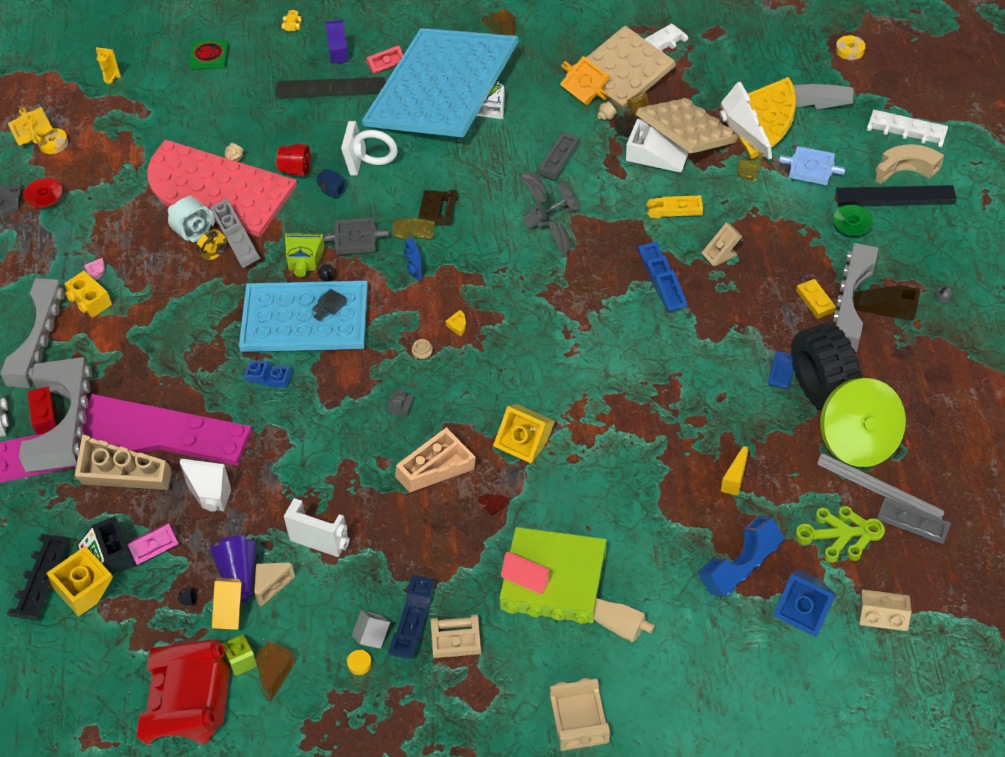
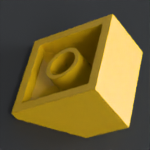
[493,404,555,463]
[47,546,113,617]

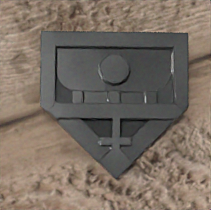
[0,183,21,220]

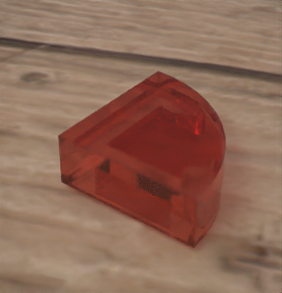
[478,494,510,516]

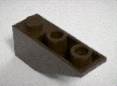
[853,285,920,320]

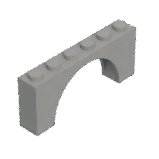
[19,357,92,472]

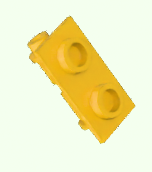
[96,47,121,84]

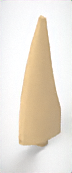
[594,598,655,642]

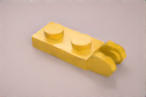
[647,196,703,219]

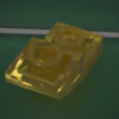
[392,218,435,240]

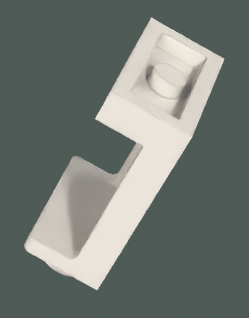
[284,498,350,557]

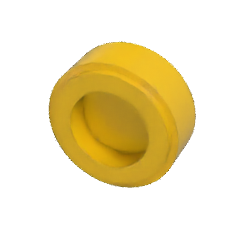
[347,650,372,675]

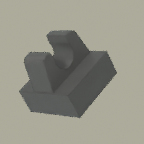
[387,389,414,417]

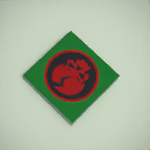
[189,40,229,69]

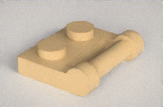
[431,614,481,658]

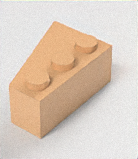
[395,427,476,492]

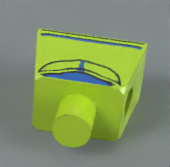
[285,233,325,277]

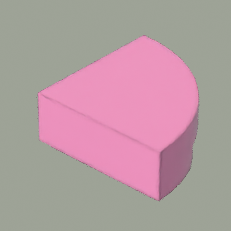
[84,258,105,281]

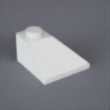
[180,459,231,511]

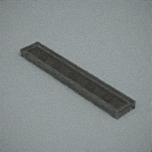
[276,77,386,99]

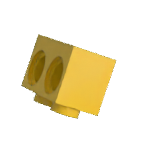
[64,271,112,318]

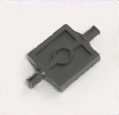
[323,217,389,255]

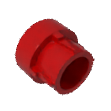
[276,143,311,177]

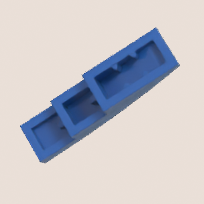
[637,241,688,312]

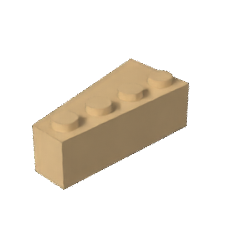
[75,434,172,490]

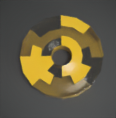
[196,229,227,260]

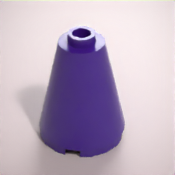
[210,536,256,603]

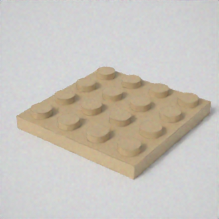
[586,26,676,110]
[636,98,739,154]

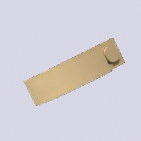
[875,145,944,185]

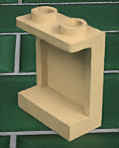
[550,678,610,751]

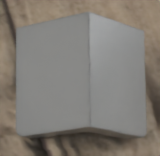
[352,610,390,648]

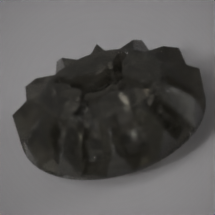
[614,113,641,137]

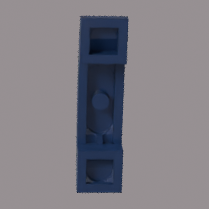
[388,575,435,659]

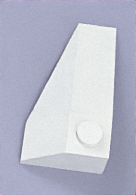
[720,82,772,160]

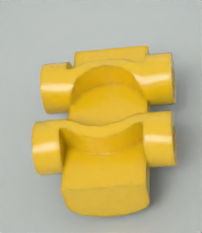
[282,10,302,31]

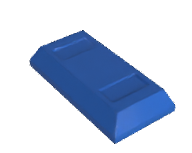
[768,351,794,389]

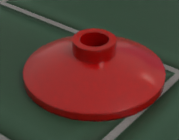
[24,178,63,207]

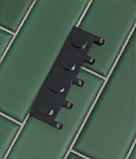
[6,534,71,621]

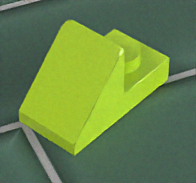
[222,634,257,676]

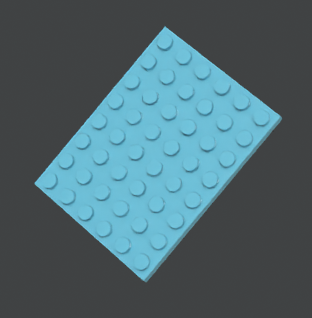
[362,28,519,137]

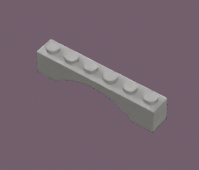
[833,243,879,352]
[0,278,65,388]

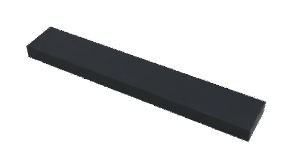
[835,185,957,207]

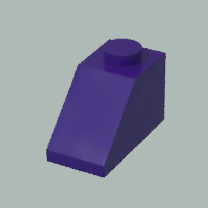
[325,20,349,64]

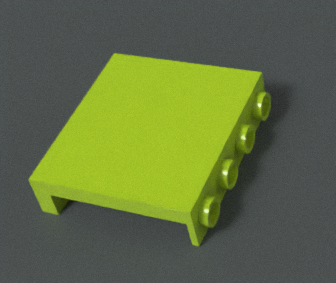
[500,527,607,624]

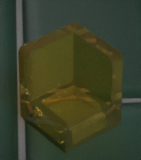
[737,153,764,182]

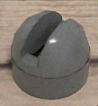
[934,285,952,303]

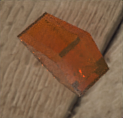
[482,8,516,36]
[256,641,296,702]

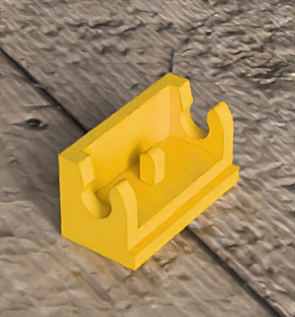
[212,577,242,630]

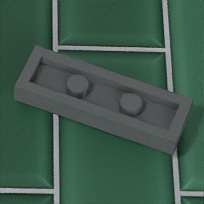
[538,132,579,180]
[877,497,951,544]

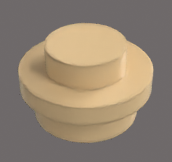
[412,339,433,359]

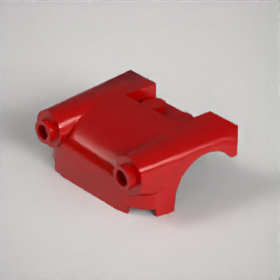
[136,639,229,744]

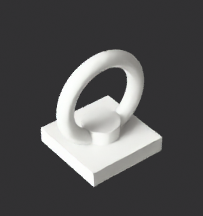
[341,121,397,175]

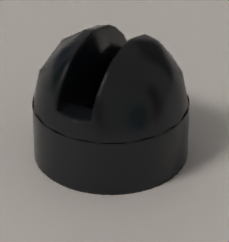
[317,264,335,282]
[178,587,197,606]

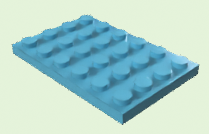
[239,281,368,352]

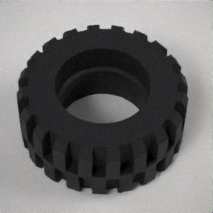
[791,323,862,409]

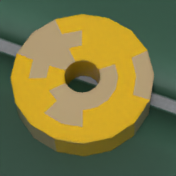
[836,35,865,60]
[37,128,68,154]

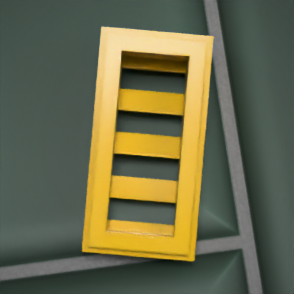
[721,446,748,495]

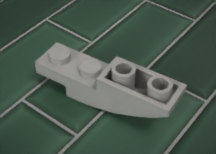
[210,199,260,268]

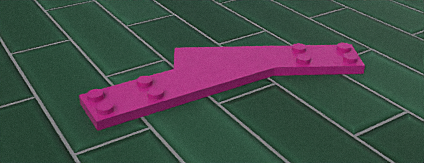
[0,394,252,483]

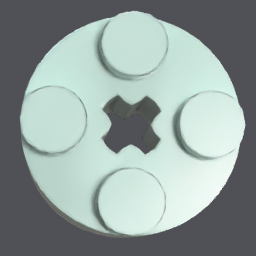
[168,196,215,242]

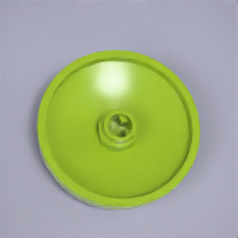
[820,378,906,467]

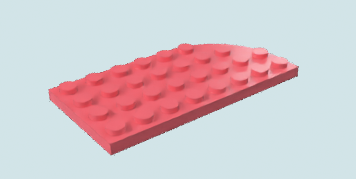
[147,140,297,237]

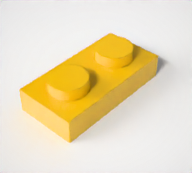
[796,279,836,319]

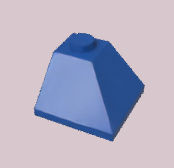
[773,569,836,637]

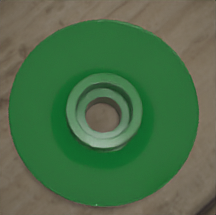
[833,205,873,236]

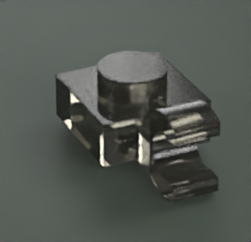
[312,288,347,321]

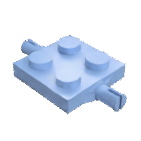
[779,146,846,185]

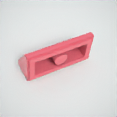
[365,45,403,74]
[501,552,550,594]

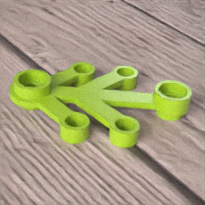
[795,506,885,563]

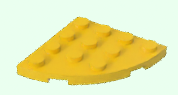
[720,77,796,159]

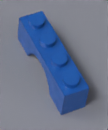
[697,516,785,596]

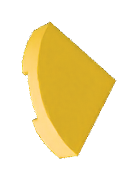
[445,310,466,336]

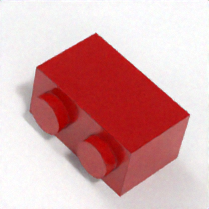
[27,386,58,435]

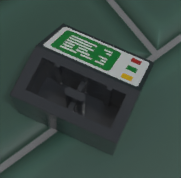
[77,516,134,574]

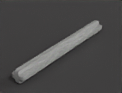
[817,453,944,518]

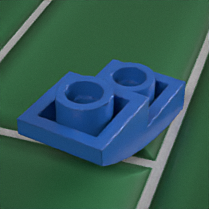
[404,237,422,281]
[243,361,293,388]

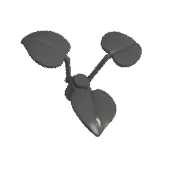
[519,172,580,257]

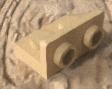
[860,590,911,631]

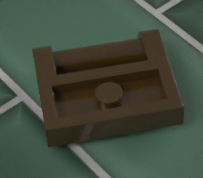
[418,190,459,226]

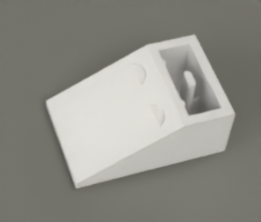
[626,119,689,173]

